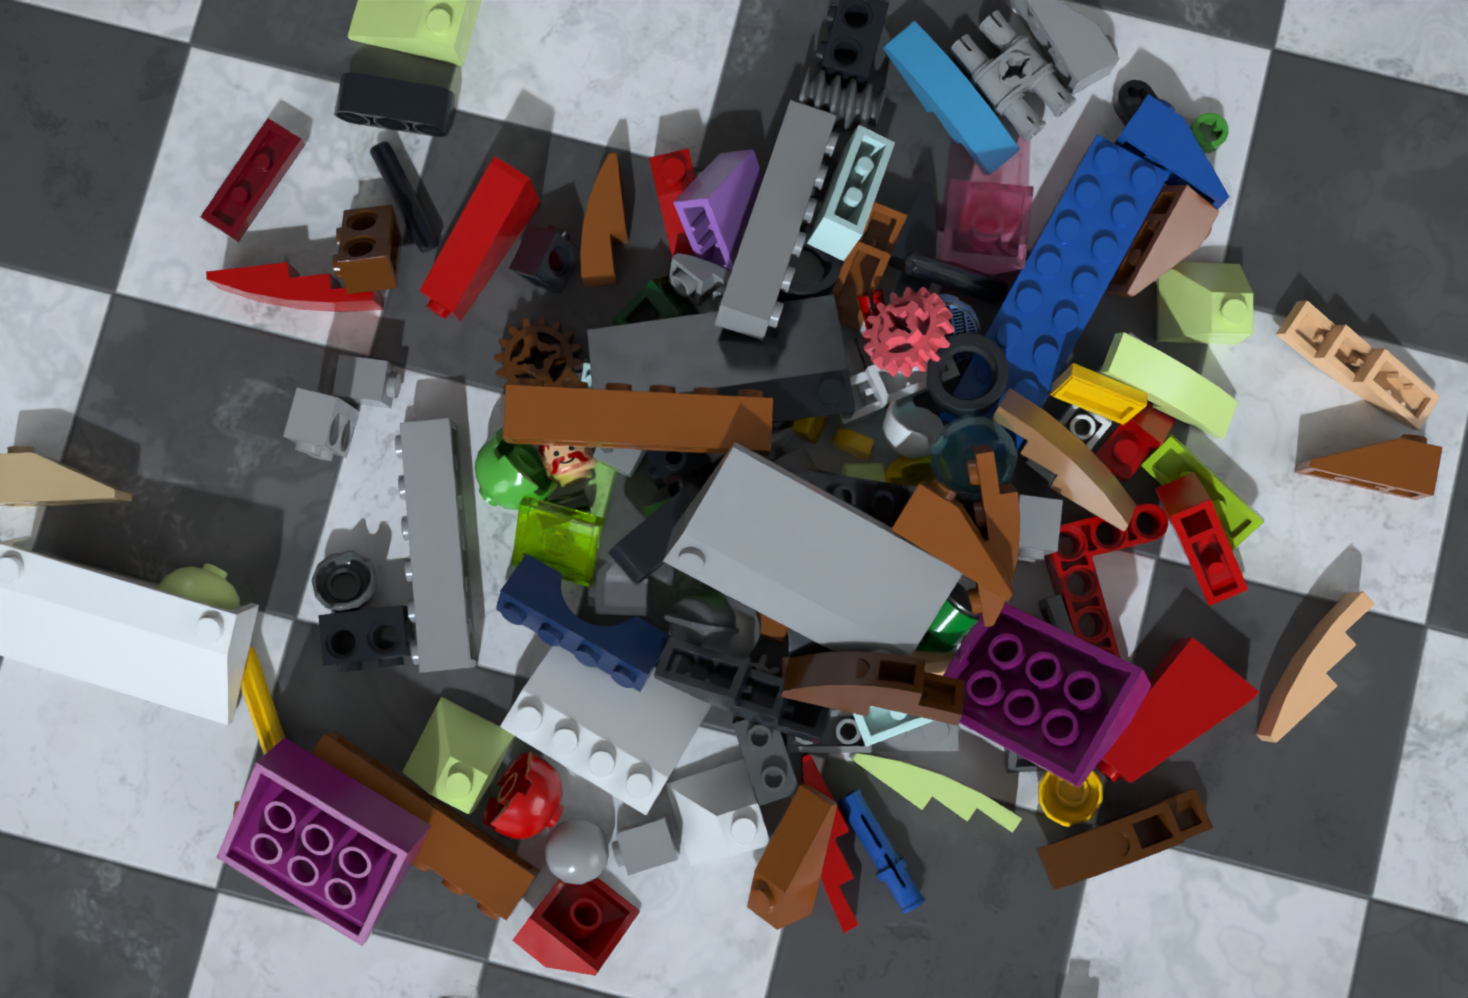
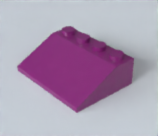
[943,603,1151,788]
[216,738,431,946]

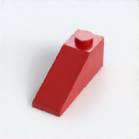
[649,148,696,257]
[1155,472,1249,606]

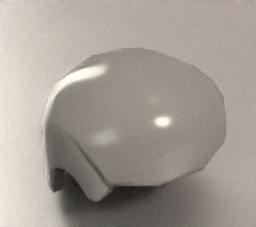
[544,818,609,884]

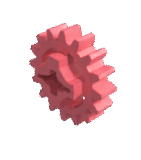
[862,287,954,377]

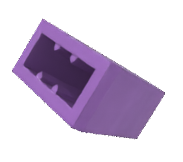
[673,149,764,271]

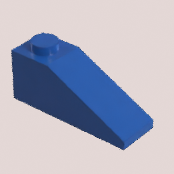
[1114,94,1229,210]

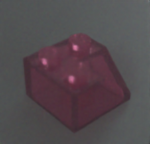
[941,179,1034,275]

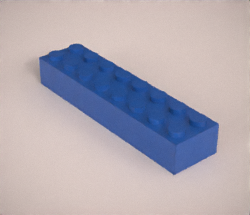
[938,135,1170,464]

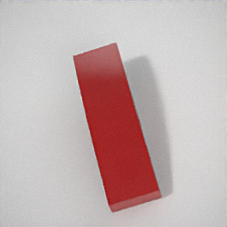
[206,262,383,312]
[801,753,859,933]

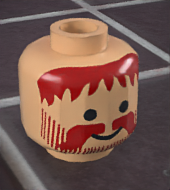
[538,445,597,487]

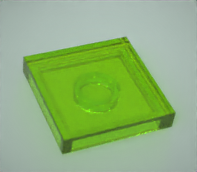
[511,495,605,588]

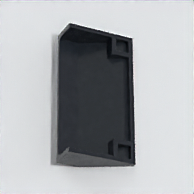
[587,295,855,453]

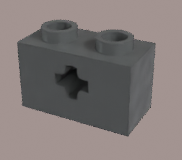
[732,718,799,806]

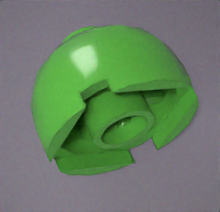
[474,428,557,511]

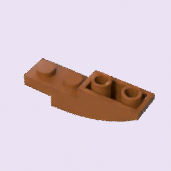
[966,444,1020,627]

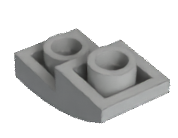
[668,253,731,308]

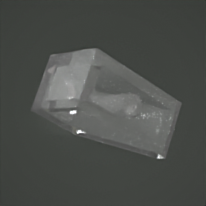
[588,558,650,617]

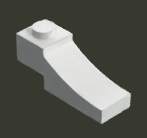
[833,357,960,428]

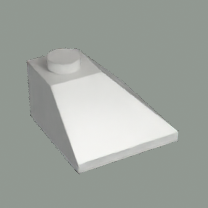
[665,758,770,865]

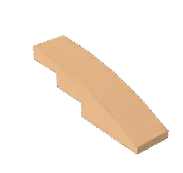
[1276,300,1440,430]
[1256,591,1375,743]

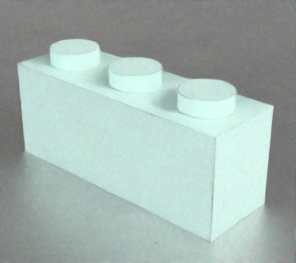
[807,125,895,261]

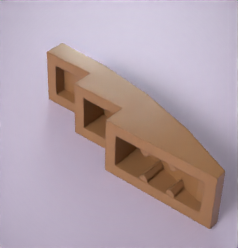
[991,388,1136,531]

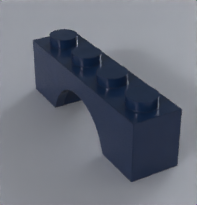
[496,553,672,692]

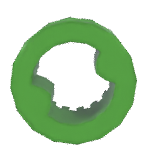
[1189,113,1229,154]

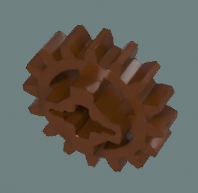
[494,316,584,390]

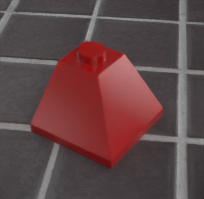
[512,877,640,976]

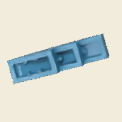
[882,21,1020,175]

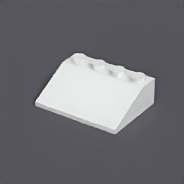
[500,646,712,815]

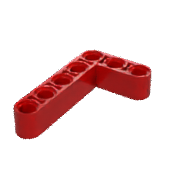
[1044,504,1169,658]

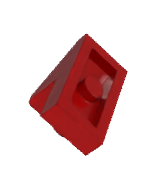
[1095,400,1176,483]

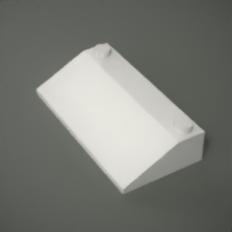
[0,536,259,725]

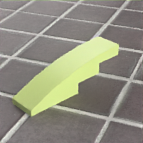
[1100,332,1238,439]
[850,753,1022,833]

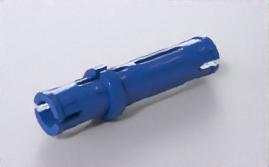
[837,788,926,914]

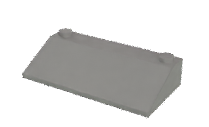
[663,442,962,657]

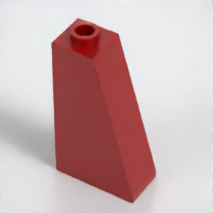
[419,156,541,321]
[1095,637,1259,783]

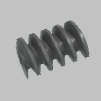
[798,66,888,132]

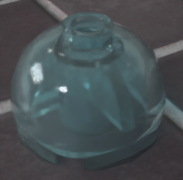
[930,415,1018,502]

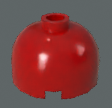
[483,751,564,839]

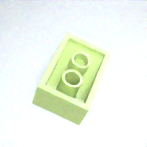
[348,0,482,67]

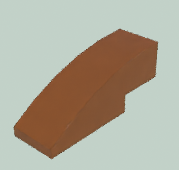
[580,153,629,287]
[831,201,908,331]

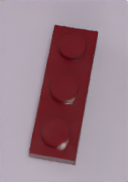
[200,118,306,243]

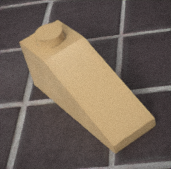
[0,446,132,508]

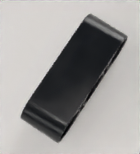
[334,72,456,137]
[608,475,707,586]

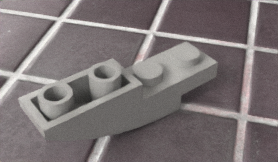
[787,709,960,753]

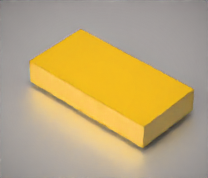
[1050,363,1148,425]

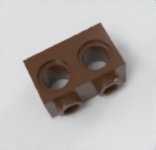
[332,205,402,294]

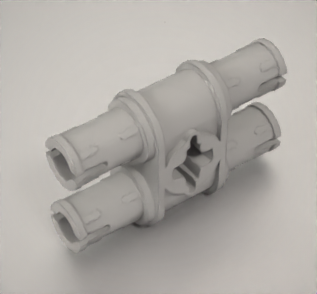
[949,10,1077,142]

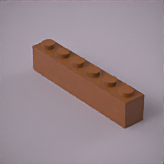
[503,378,773,456]
[311,732,541,921]

